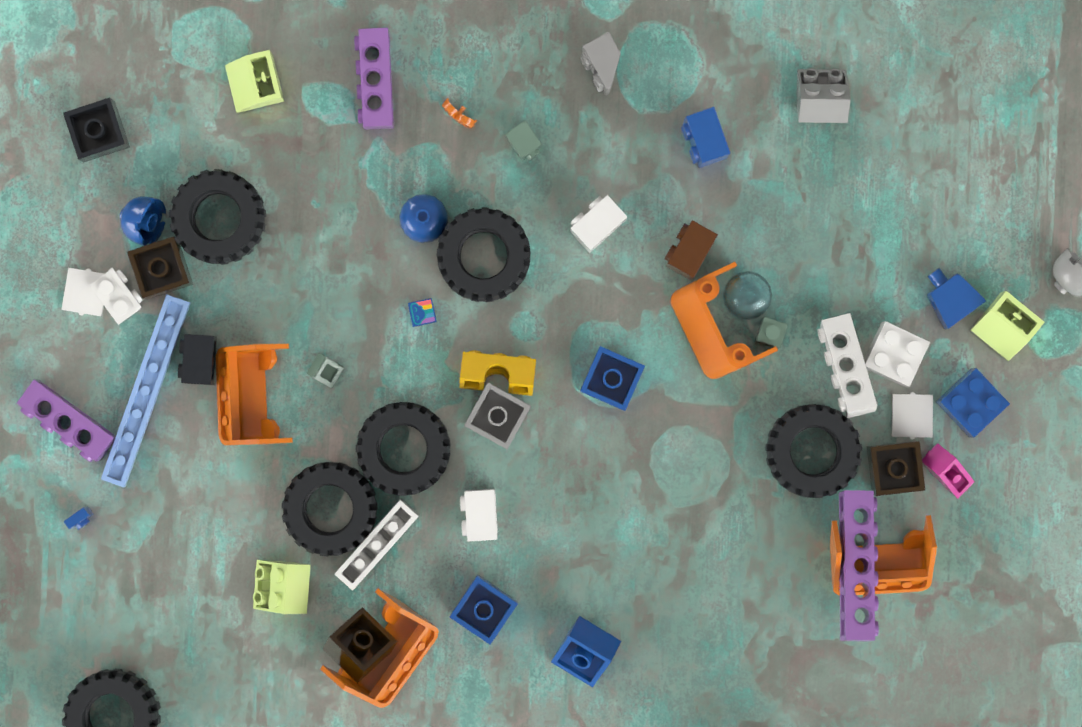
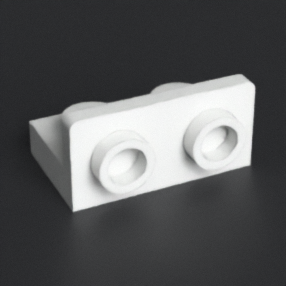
[89,268,143,325]

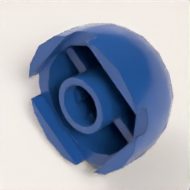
[399,194,448,243]
[120,196,166,246]

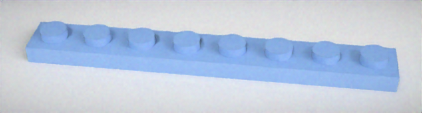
[101,294,191,487]

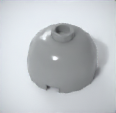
[1053,248,1082,297]

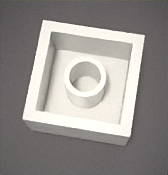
[570,195,627,254]
[864,321,930,387]
[460,488,498,541]

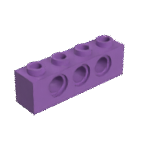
[354,28,394,130]
[17,379,116,462]

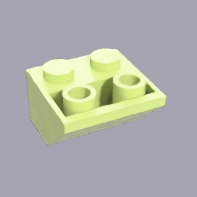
[225,50,284,113]
[970,291,1045,361]
[253,560,310,614]

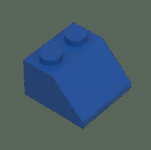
[551,616,622,687]

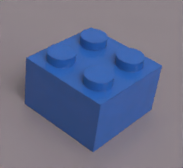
[681,107,730,168]
[580,346,645,411]
[936,368,1010,438]
[450,575,518,645]

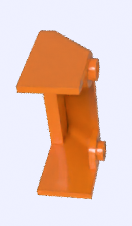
[670,262,778,379]
[216,344,293,445]
[830,515,937,595]
[320,588,439,708]

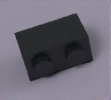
[178,334,217,385]

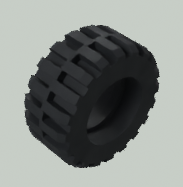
[169,169,266,265]
[437,207,531,303]
[356,402,451,496]
[765,404,862,498]
[281,462,378,557]
[62,668,161,727]

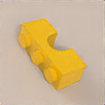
[459,350,536,396]

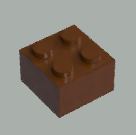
[664,220,718,281]

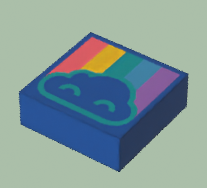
[408,298,437,327]

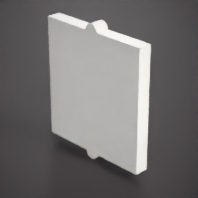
[61,268,104,316]
[892,392,933,440]

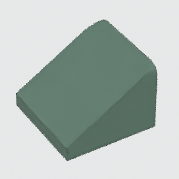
[307,353,344,388]

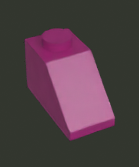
[922,443,975,499]

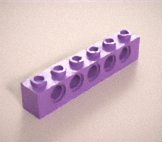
[839,490,879,641]

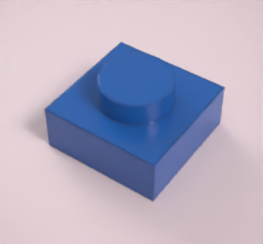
[63,506,93,530]

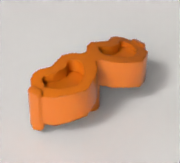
[441,98,478,129]

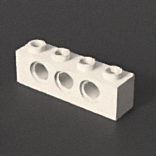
[817,313,877,418]
[335,499,420,590]

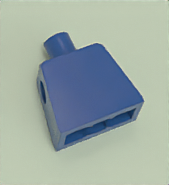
[927,268,986,330]

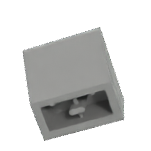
[580,32,621,96]
[797,68,850,123]

